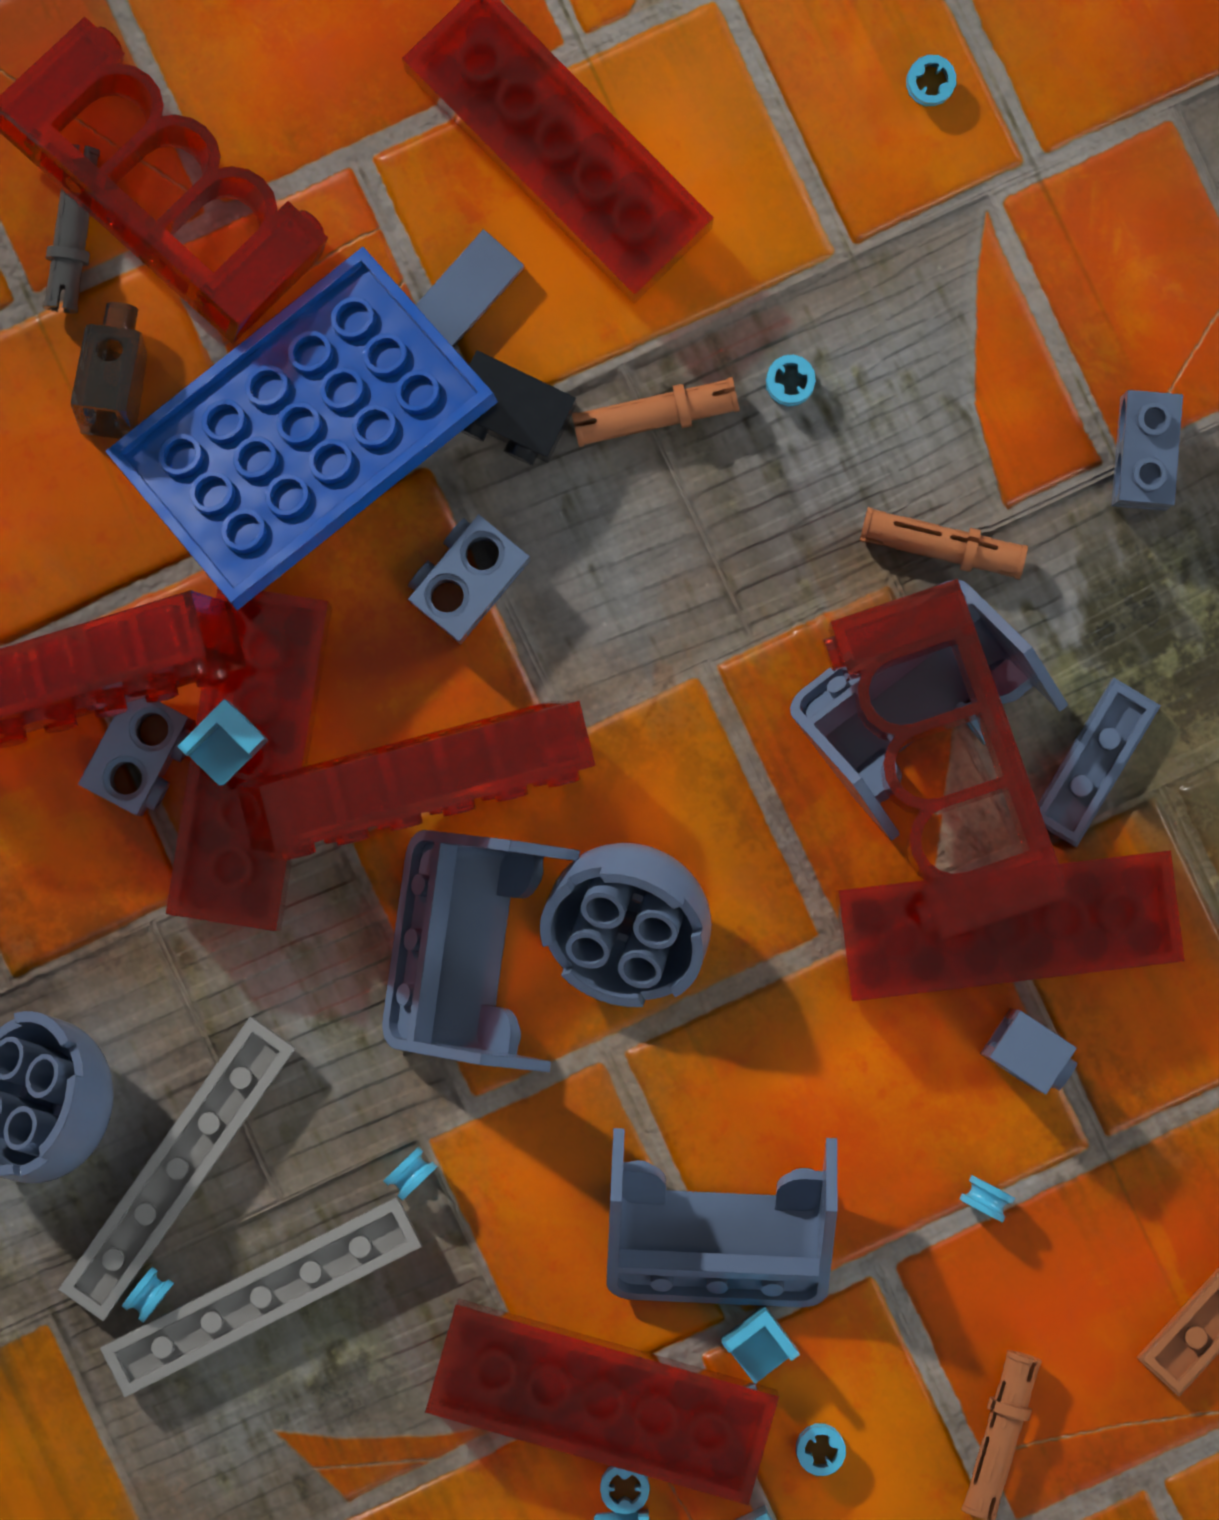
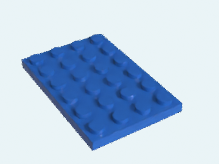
[105,247,498,610]

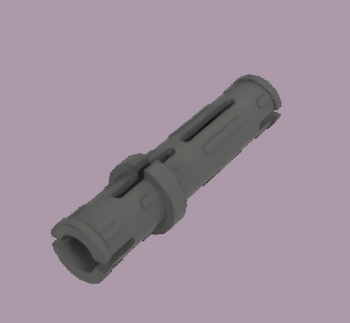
[43,144,100,314]

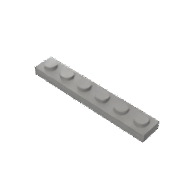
[58,1016,296,1321]
[100,1196,423,1398]

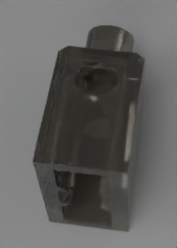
[70,302,147,439]

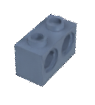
[1111,390,1183,511]
[408,514,531,645]
[78,687,194,817]
[980,1008,1077,1095]

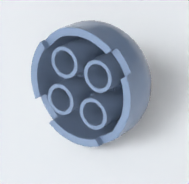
[540,843,712,1007]
[0,1011,114,1183]

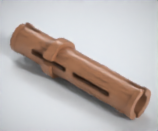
[572,377,740,448]
[859,507,1028,580]
[961,1350,1042,1520]

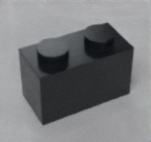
[461,350,577,466]

